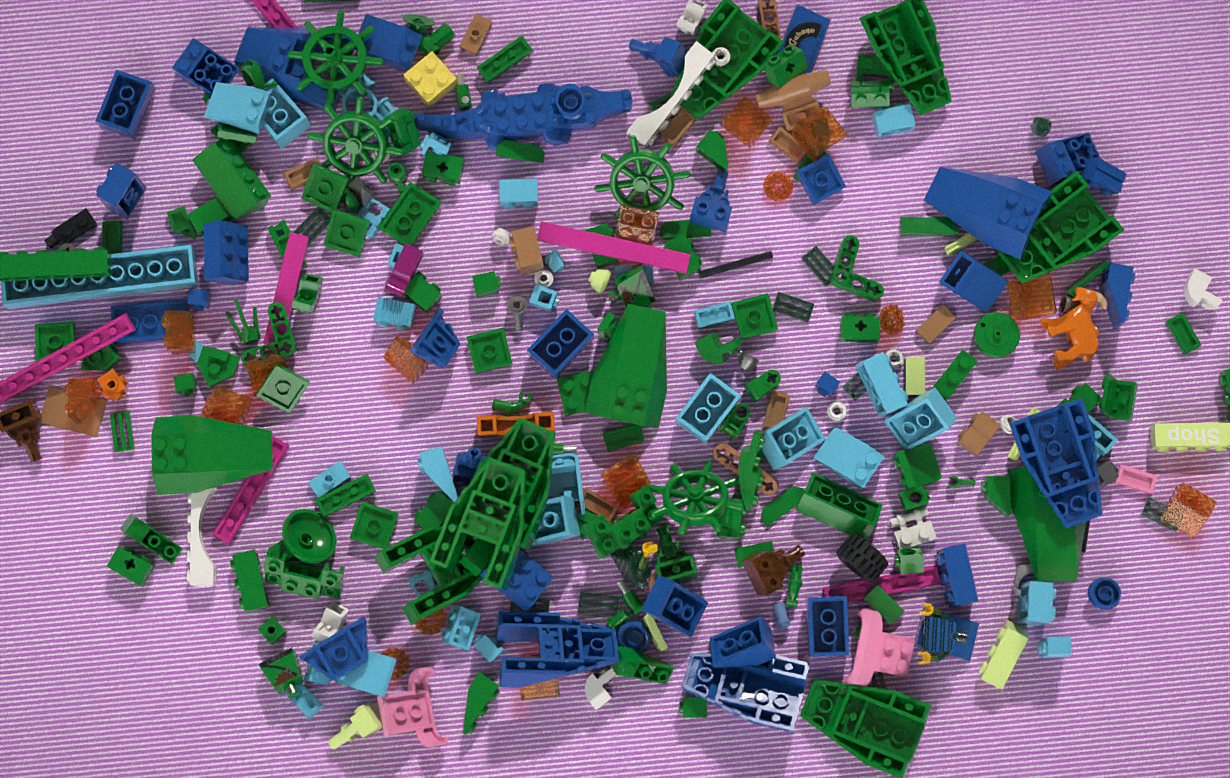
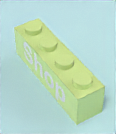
[1150,423,1230,452]

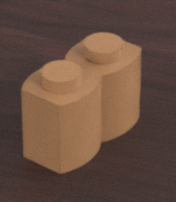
[958,411,1001,457]

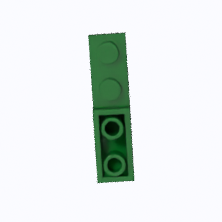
[739,430,766,511]

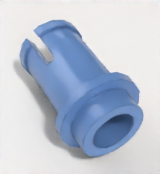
[773,603,791,629]

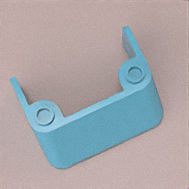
[549,453,586,514]

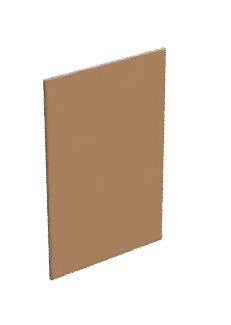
[39,386,108,437]

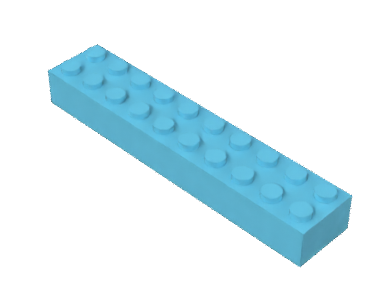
[1,245,199,309]

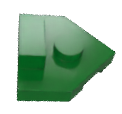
[81,343,122,371]
[197,345,240,388]

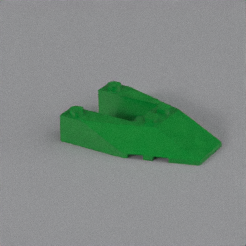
[470,418,556,551]
[429,457,526,591]
[375,526,488,626]

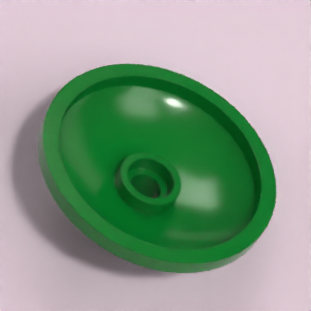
[282,509,336,563]

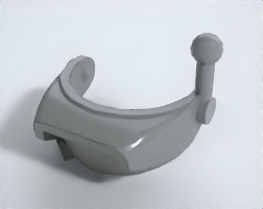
[1013,564,1050,596]

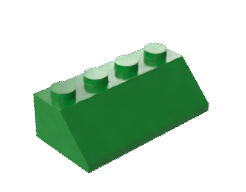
[192,139,272,221]
[796,472,883,541]

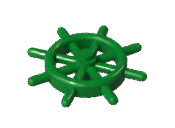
[287,10,384,106]
[307,97,404,190]
[594,135,691,227]
[648,461,744,535]

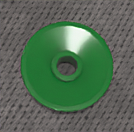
[402,14,435,33]

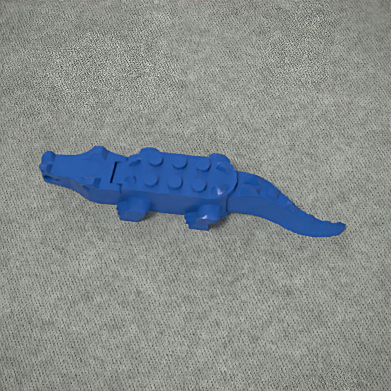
[413,83,633,151]

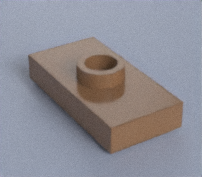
[459,14,492,56]

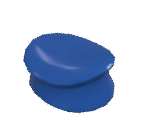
[556,83,587,120]
[1087,578,1121,610]
[618,621,652,653]

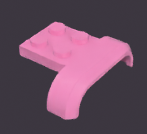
[843,608,915,687]
[377,667,448,748]

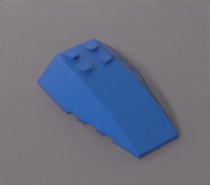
[924,167,1052,259]
[1009,398,1103,528]
[682,653,810,733]

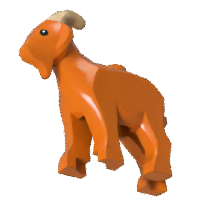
[1040,287,1108,370]

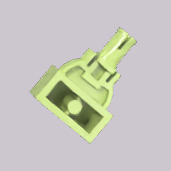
[328,702,383,750]

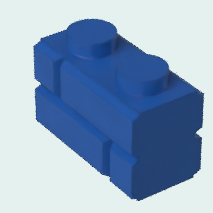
[1082,157,1126,196]

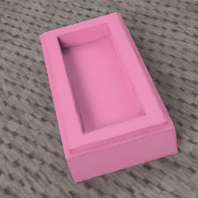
[1114,464,1157,495]

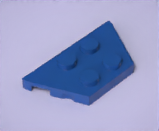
[409,308,461,368]
[299,617,369,681]

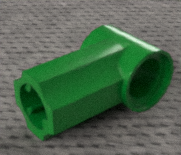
[418,23,456,56]

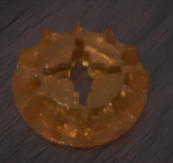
[763,171,793,201]
[880,304,906,335]
[415,610,446,635]
[382,648,409,679]

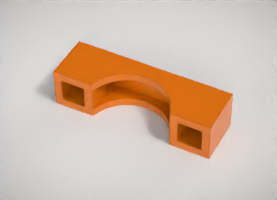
[477,412,555,439]

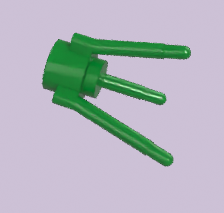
[225,299,261,345]

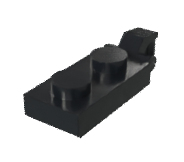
[44,208,98,249]

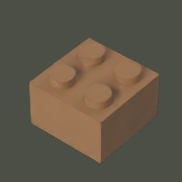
[509,226,544,276]

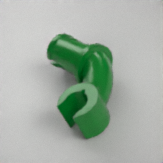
[492,390,532,416]
[785,565,803,608]
[606,609,630,646]

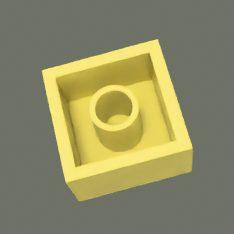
[403,51,458,109]

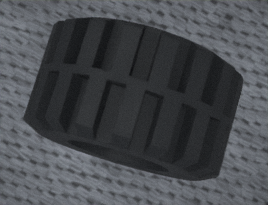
[836,534,889,583]

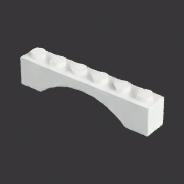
[627,41,716,148]
[187,487,218,587]

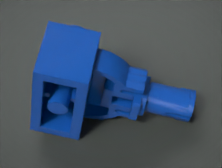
[629,37,687,77]
[689,170,732,232]
[453,447,487,484]

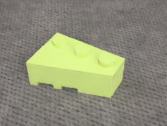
[979,619,1029,689]

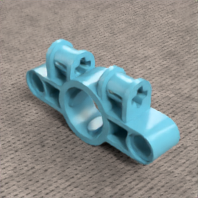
[328,68,397,145]

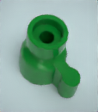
[388,162,407,194]

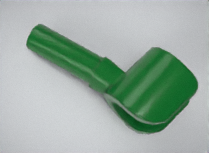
[949,476,976,489]

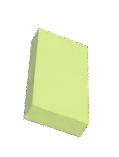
[905,357,925,396]
[642,614,668,653]

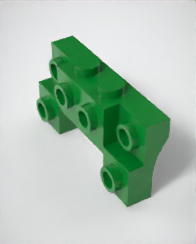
[583,484,663,559]
[264,549,345,599]

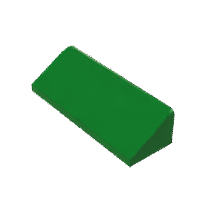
[900,217,958,237]

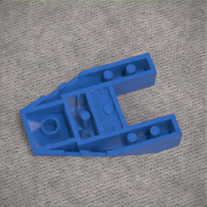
[234,27,357,112]
[495,611,619,688]

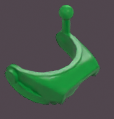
[240,59,278,90]

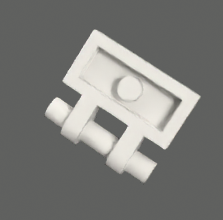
[889,508,937,549]

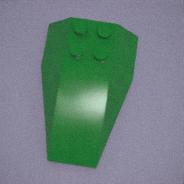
[670,0,784,120]
[859,0,952,115]
[998,171,1124,284]
[584,303,667,428]
[151,415,273,495]
[1008,466,1086,582]
[800,679,931,778]

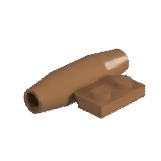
[756,70,832,131]

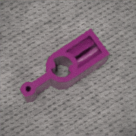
[385,243,424,297]

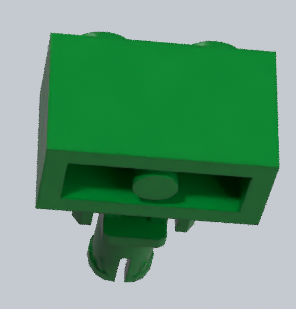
[654,525,698,584]

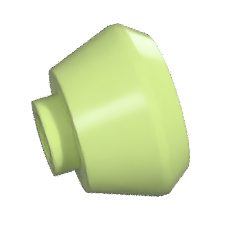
[588,269,611,294]

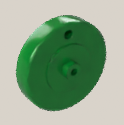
[973,312,1020,358]

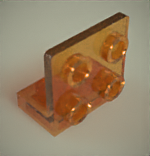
[721,97,773,148]
[791,107,847,162]
[1007,276,1057,321]
[244,354,288,396]

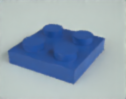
[796,154,846,205]

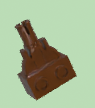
[0,400,43,463]
[741,545,805,595]

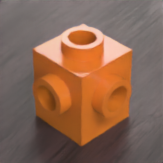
[97,369,129,401]

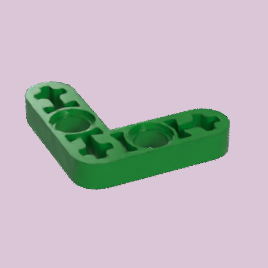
[830,235,884,301]
[241,302,297,367]

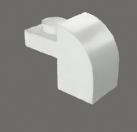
[676,0,709,36]
[1183,268,1222,310]
[311,602,349,642]
[585,667,616,711]

